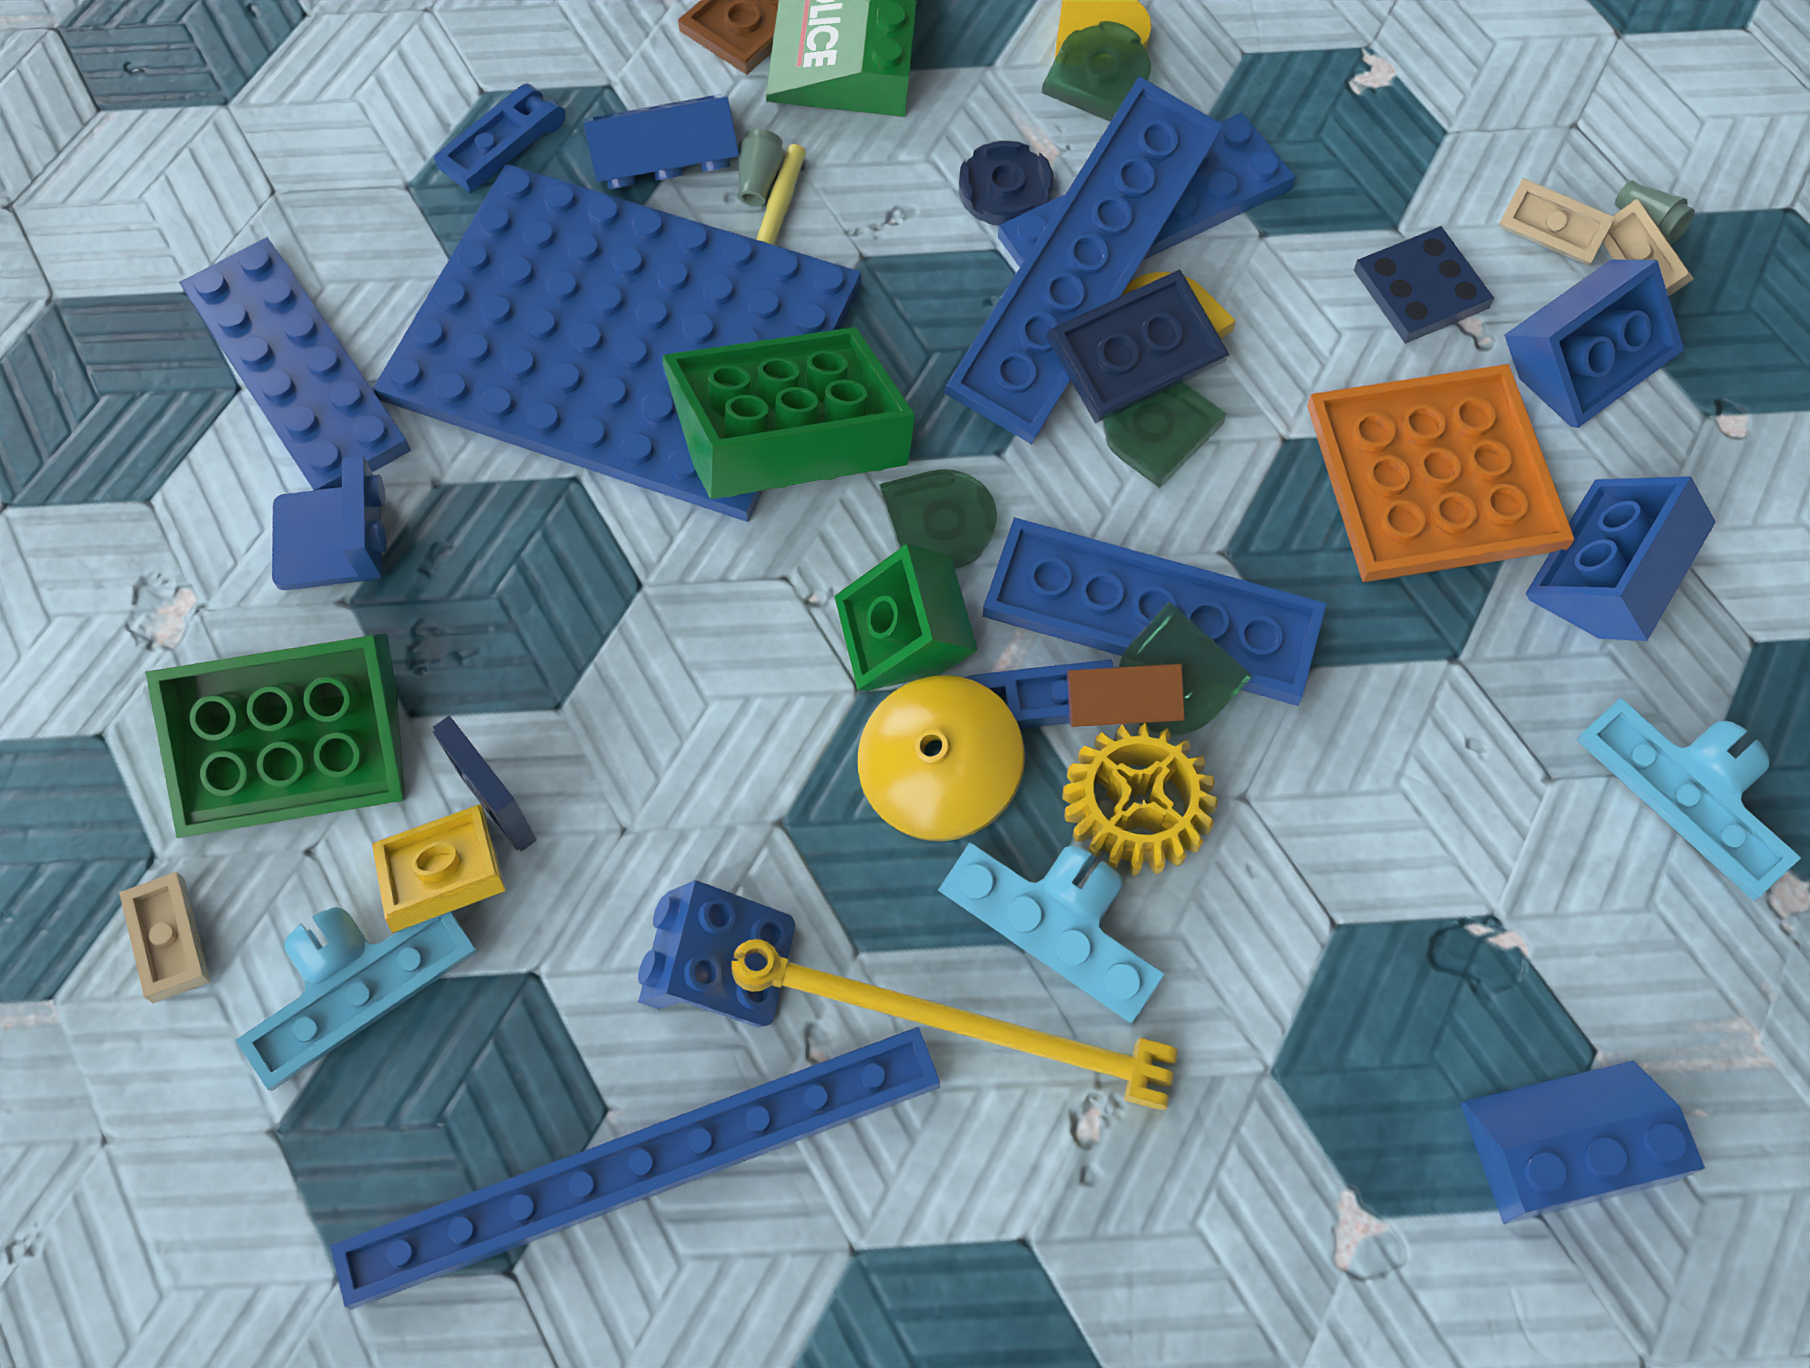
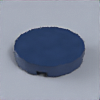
[958,140,1054,226]

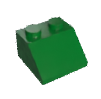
[834,544,978,691]

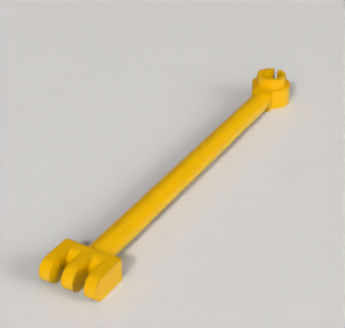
[731,939,1178,1110]

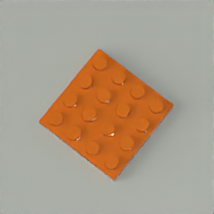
[1307,364,1575,582]

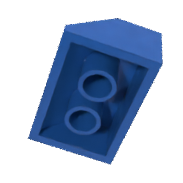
[583,94,739,189]
[1504,259,1684,428]
[1525,476,1716,641]
[1460,1060,1705,1225]

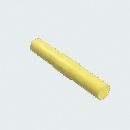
[756,144,806,245]

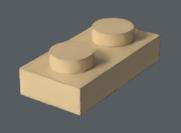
[1498,178,1615,266]
[1602,198,1694,297]
[119,872,211,1004]

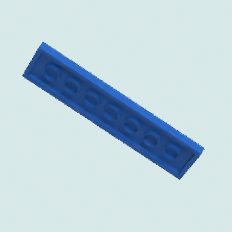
[944,76,1224,445]

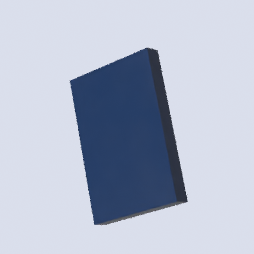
[1046,269,1230,423]

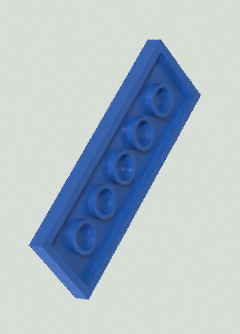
[998,112,1296,267]
[179,236,411,491]
[982,517,1326,706]

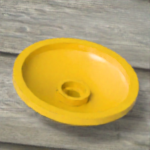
[857,675,1025,841]

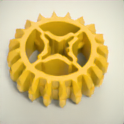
[1062,723,1218,876]

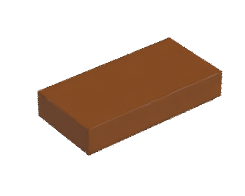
[1067,664,1184,727]

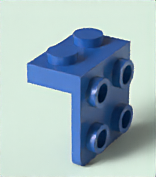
[272,455,387,591]
[638,880,795,1027]

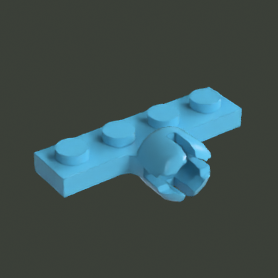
[1577,697,1801,901]
[938,842,1166,1024]
[235,907,478,1091]

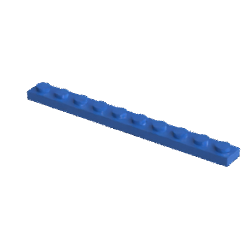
[330,1026,940,1310]

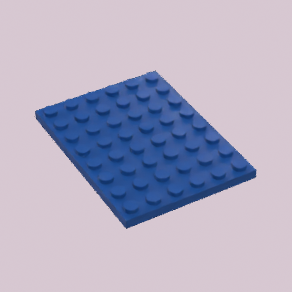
[372,164,861,522]

